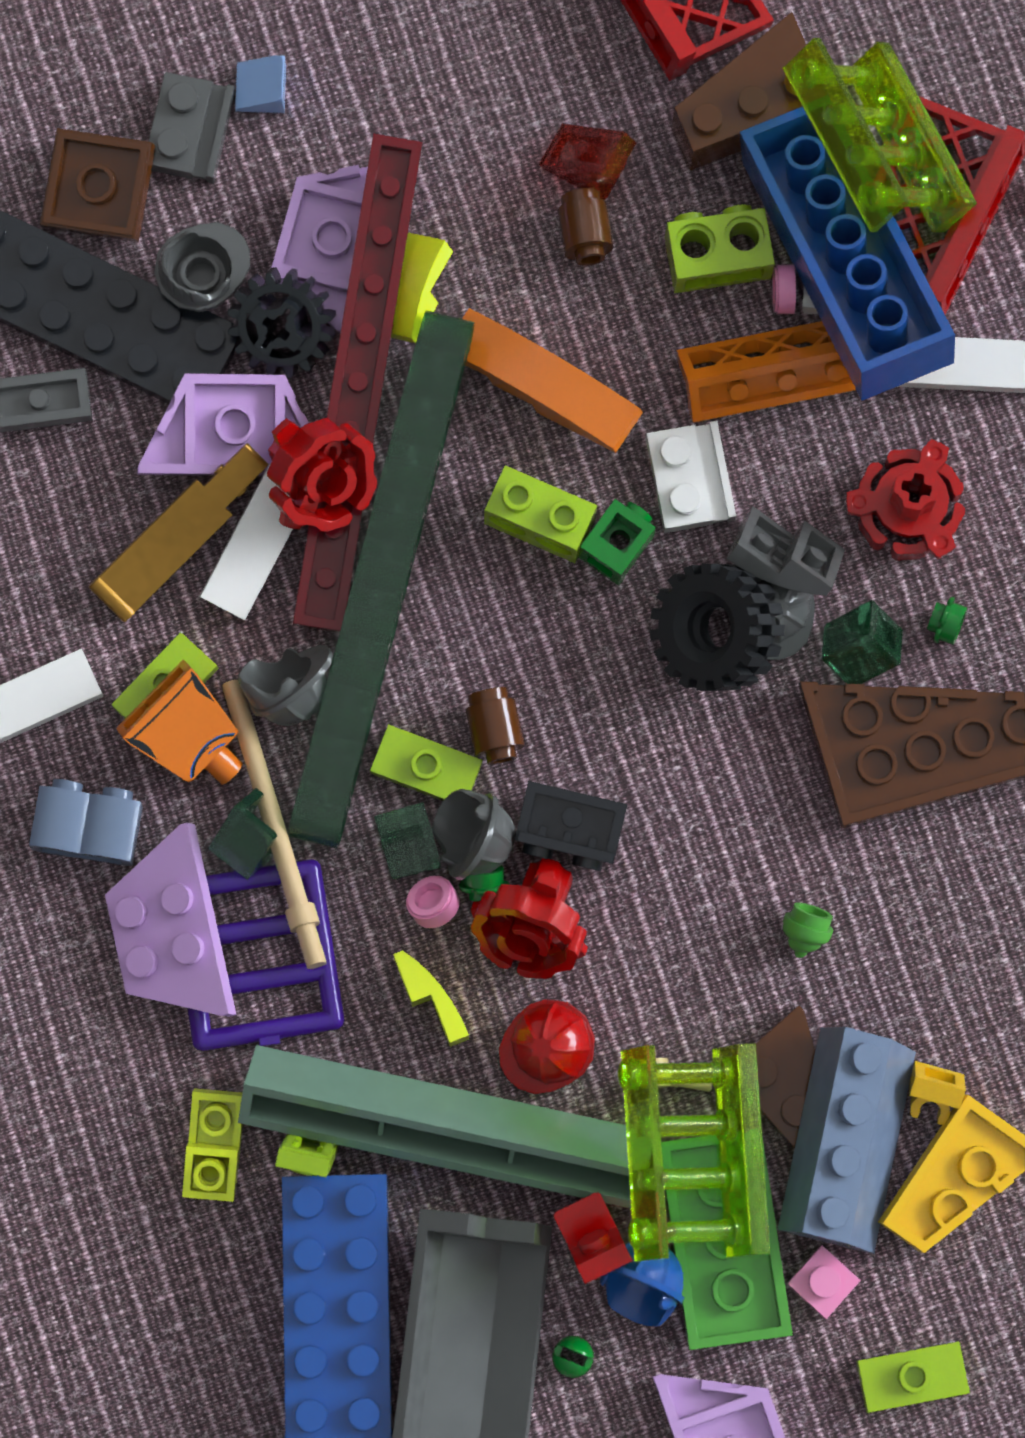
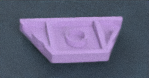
[271,165,368,334]
[137,373,309,476]
[105,822,236,1017]
[652,1374,785,1438]

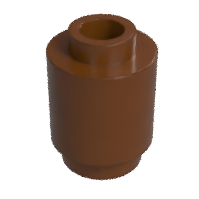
[558,188,614,266]
[465,687,525,765]

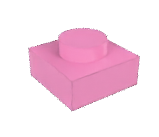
[786,1245,861,1319]

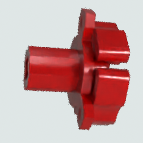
[267,418,377,532]
[846,439,965,561]
[470,858,588,979]

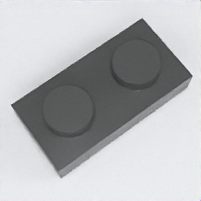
[0,368,93,433]

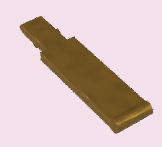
[88,443,269,622]

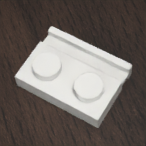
[646,421,736,533]

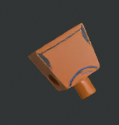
[116,660,243,785]

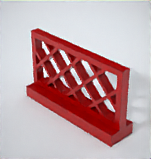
[620,0,774,81]
[876,96,1025,315]

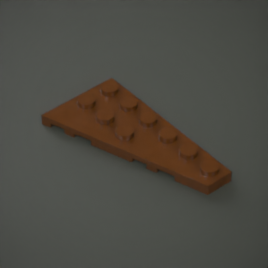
[798,681,1025,829]

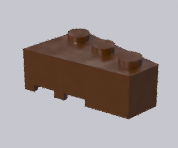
[671,12,829,171]

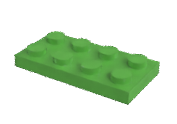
[658,1128,793,1350]

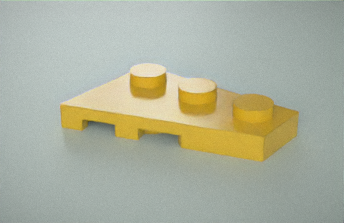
[878,1094,1025,1253]

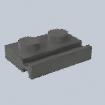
[148,72,236,184]

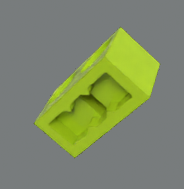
[664,205,775,294]
[484,465,597,563]

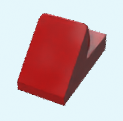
[553,1192,632,1284]

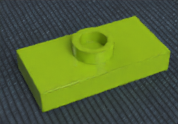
[111,632,218,719]
[370,724,483,801]
[275,1134,339,1178]
[856,1341,970,1413]

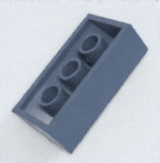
[778,1027,916,1254]

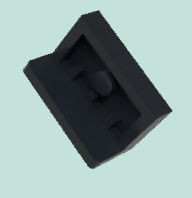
[514,781,628,871]

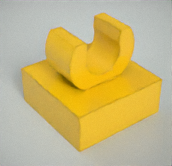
[909,1061,966,1125]

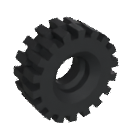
[650,563,785,691]

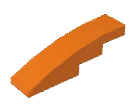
[442,308,643,453]

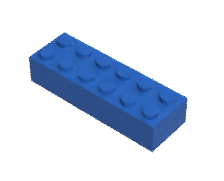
[740,95,955,401]
[282,1174,393,1438]

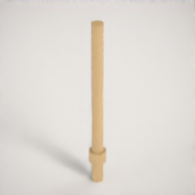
[222,680,327,969]

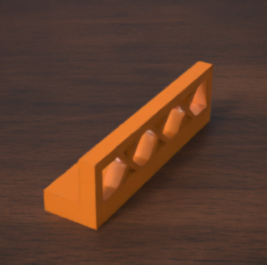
[677,321,856,423]

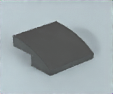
[726,506,845,596]

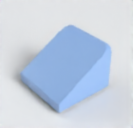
[235,55,286,113]

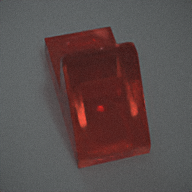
[539,124,636,200]

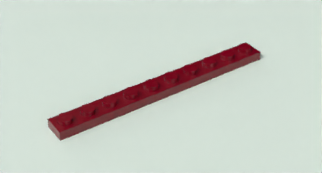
[293,133,422,633]

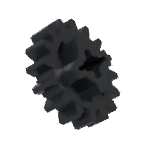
[227,267,337,378]

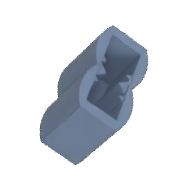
[29,779,143,866]

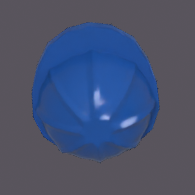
[600,1239,685,1327]

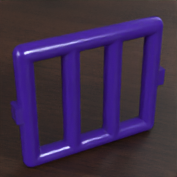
[187,859,345,1051]

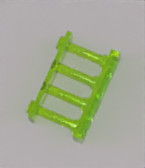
[782,38,977,232]
[618,1044,771,1262]

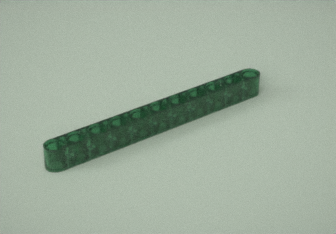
[288,310,475,849]

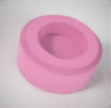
[772,265,796,315]
[406,876,460,928]

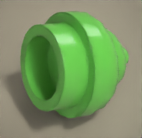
[782,903,834,958]

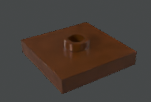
[40,128,156,242]

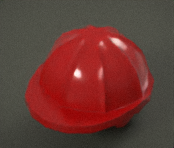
[499,999,595,1094]

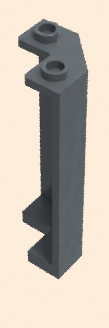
[393,1209,552,1438]

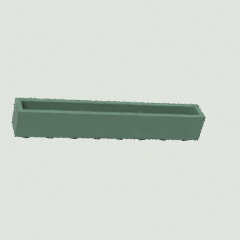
[238,1045,660,1211]

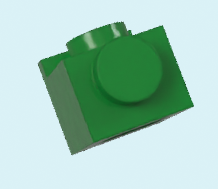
[578,499,656,586]

